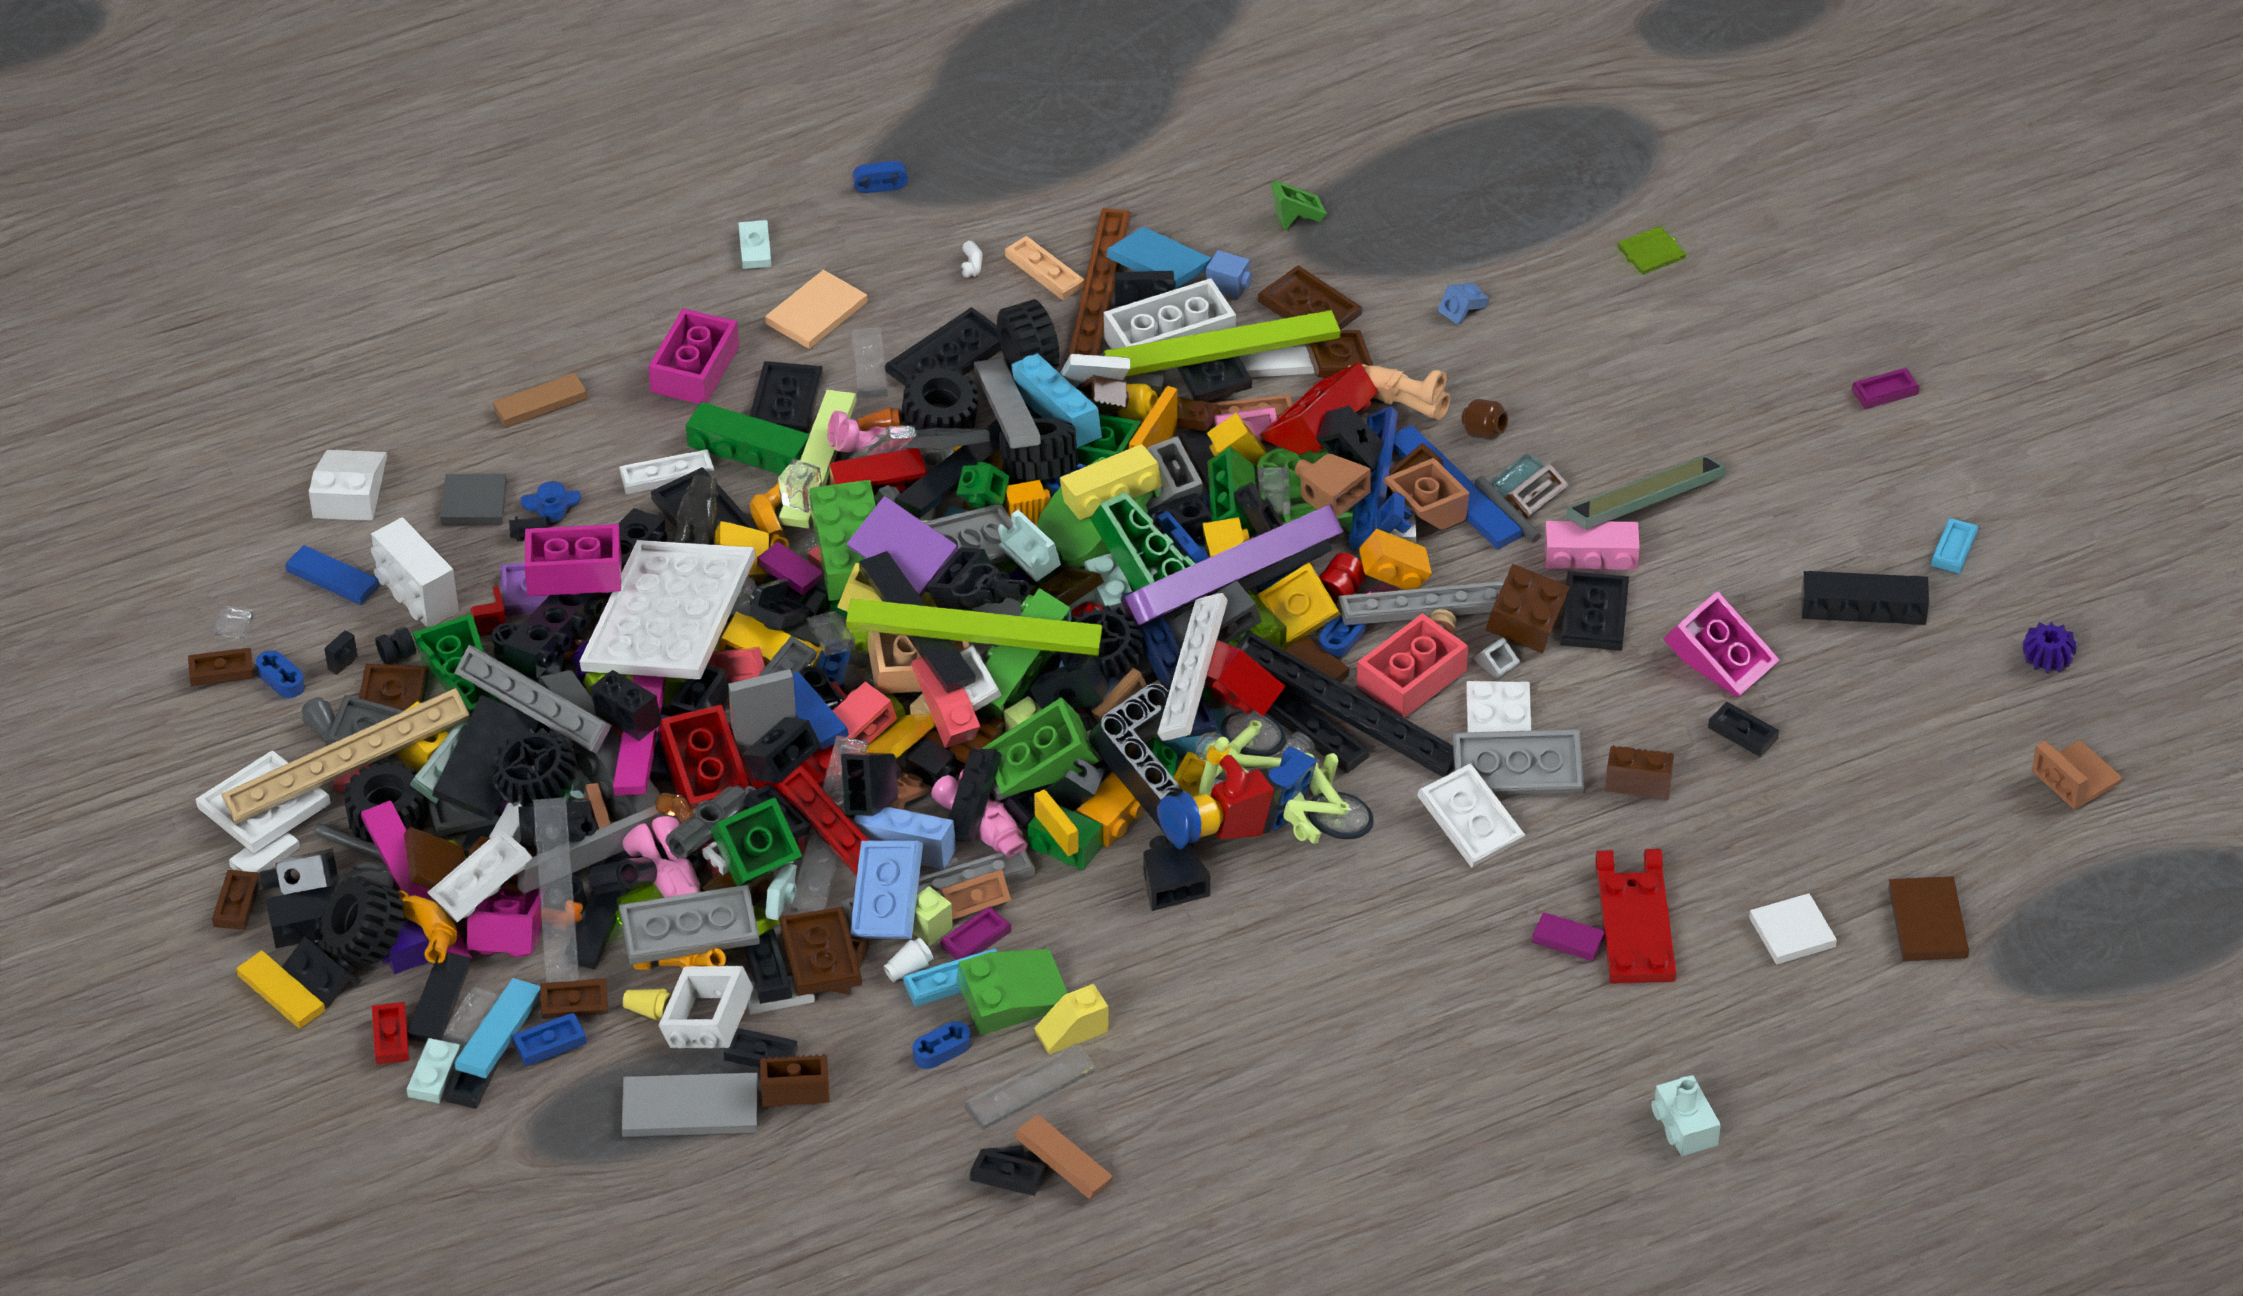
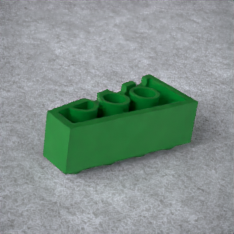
[1090,492,1203,616]
[412,613,500,721]

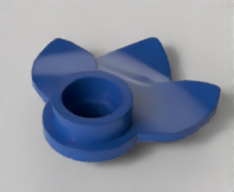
[520,481,581,522]

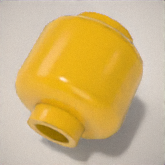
[1117,383,1158,422]

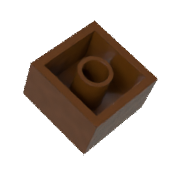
[1485,563,1570,654]

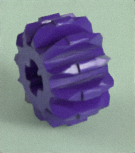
[2022,621,2077,674]

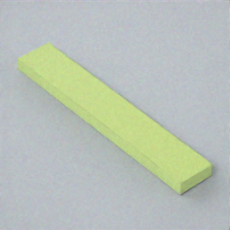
[779,390,857,529]

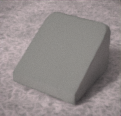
[1473,637,1521,679]

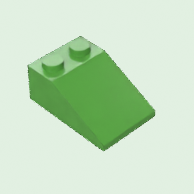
[982,697,1099,797]
[957,949,1068,1036]

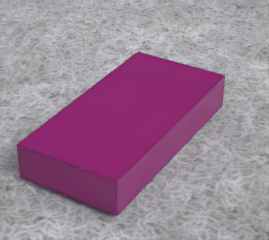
[1852,368,1920,409]
[757,542,824,595]
[940,906,1011,960]
[1532,912,1605,962]

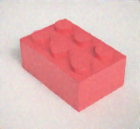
[1357,613,1468,718]

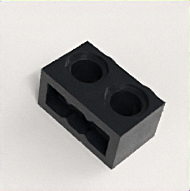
[1147,493,1212,543]
[590,670,661,741]

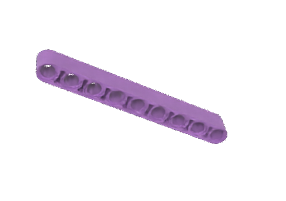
[1125,505,1343,626]

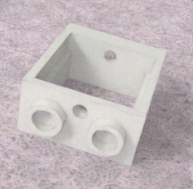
[658,966,754,1048]

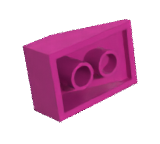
[1663,590,1780,698]
[467,883,551,957]

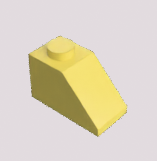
[1035,984,1109,1055]

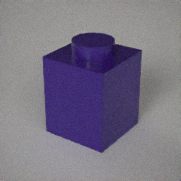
[381,920,429,974]

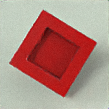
[470,586,506,637]

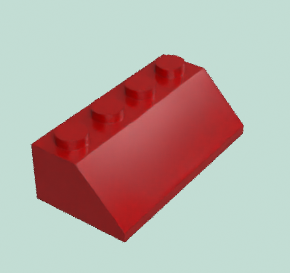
[1260,362,1378,455]

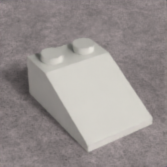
[309,450,387,521]

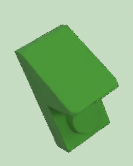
[1271,180,1327,230]

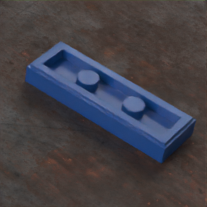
[285,545,379,605]
[792,672,849,750]

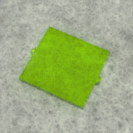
[1617,226,1686,275]

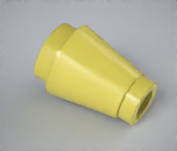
[623,989,672,1021]

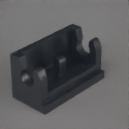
[1045,759,1105,811]

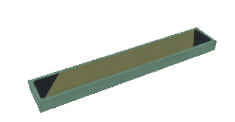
[1566,455,1726,530]

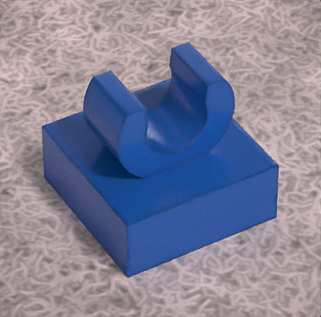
[1377,492,1413,533]

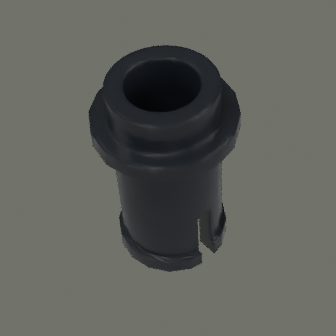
[509,516,547,541]

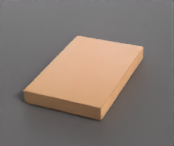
[765,269,868,349]

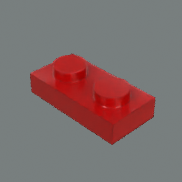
[372,1002,409,1065]

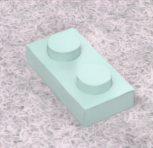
[407,1038,461,1104]

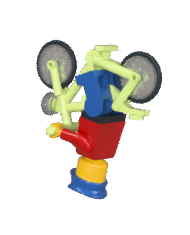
[1157,711,1374,849]

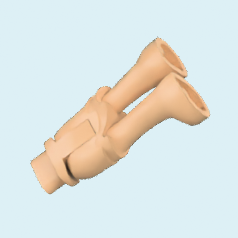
[1348,364,1450,420]

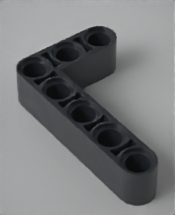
[1089,683,1203,849]

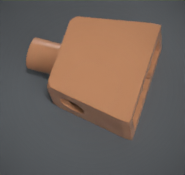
[1295,454,1371,518]

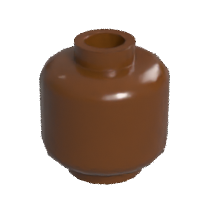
[1461,399,1508,440]

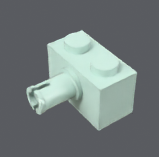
[1069,553,1132,614]
[1651,1075,1721,1157]

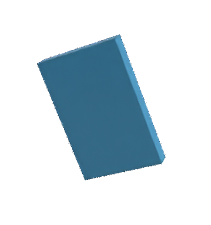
[1107,226,1212,289]

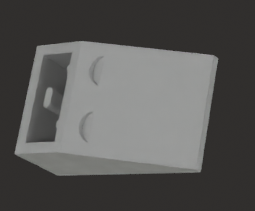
[1146,436,1203,509]

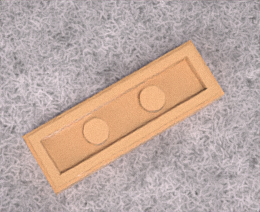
[1005,236,1085,300]

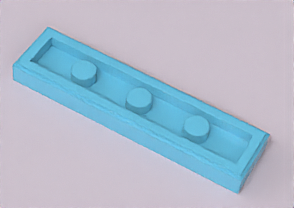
[455,978,541,1078]

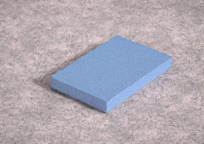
[850,841,923,939]

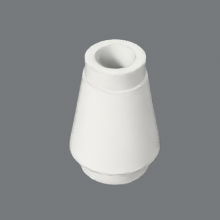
[883,938,934,982]

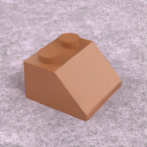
[1384,458,1470,530]

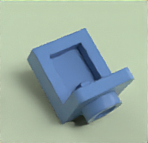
[1438,282,1490,324]

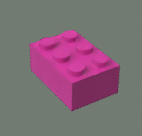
[648,308,739,404]
[524,524,621,596]

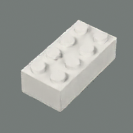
[1104,278,1236,349]

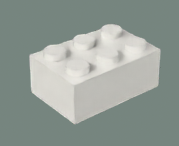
[371,517,459,628]

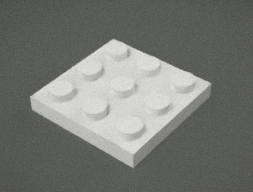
[195,750,331,853]

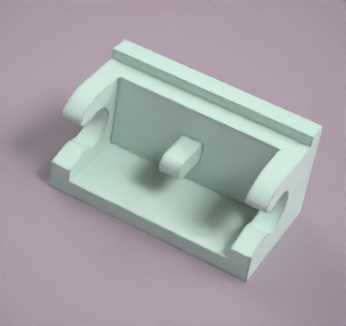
[998,510,1061,582]

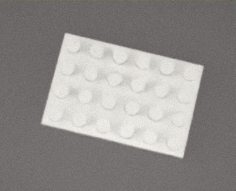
[579,540,756,679]

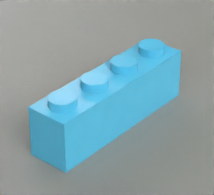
[1012,353,1102,448]

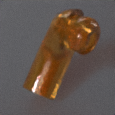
[655,793,694,824]

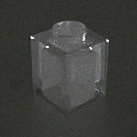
[778,458,822,513]
[1258,467,1290,514]

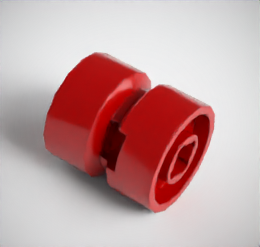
[1318,553,1368,610]

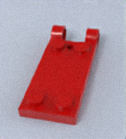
[1595,848,1676,984]

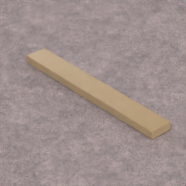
[221,688,470,824]

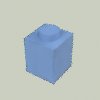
[1206,250,1253,299]

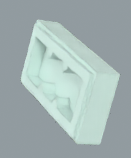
[738,220,772,269]
[765,864,797,920]

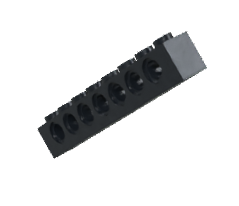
[503,508,668,679]

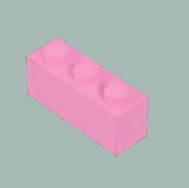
[1544,521,1640,570]

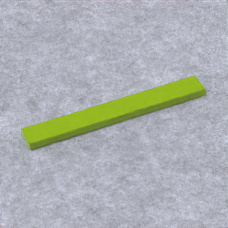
[1104,310,1341,376]
[846,598,1102,656]

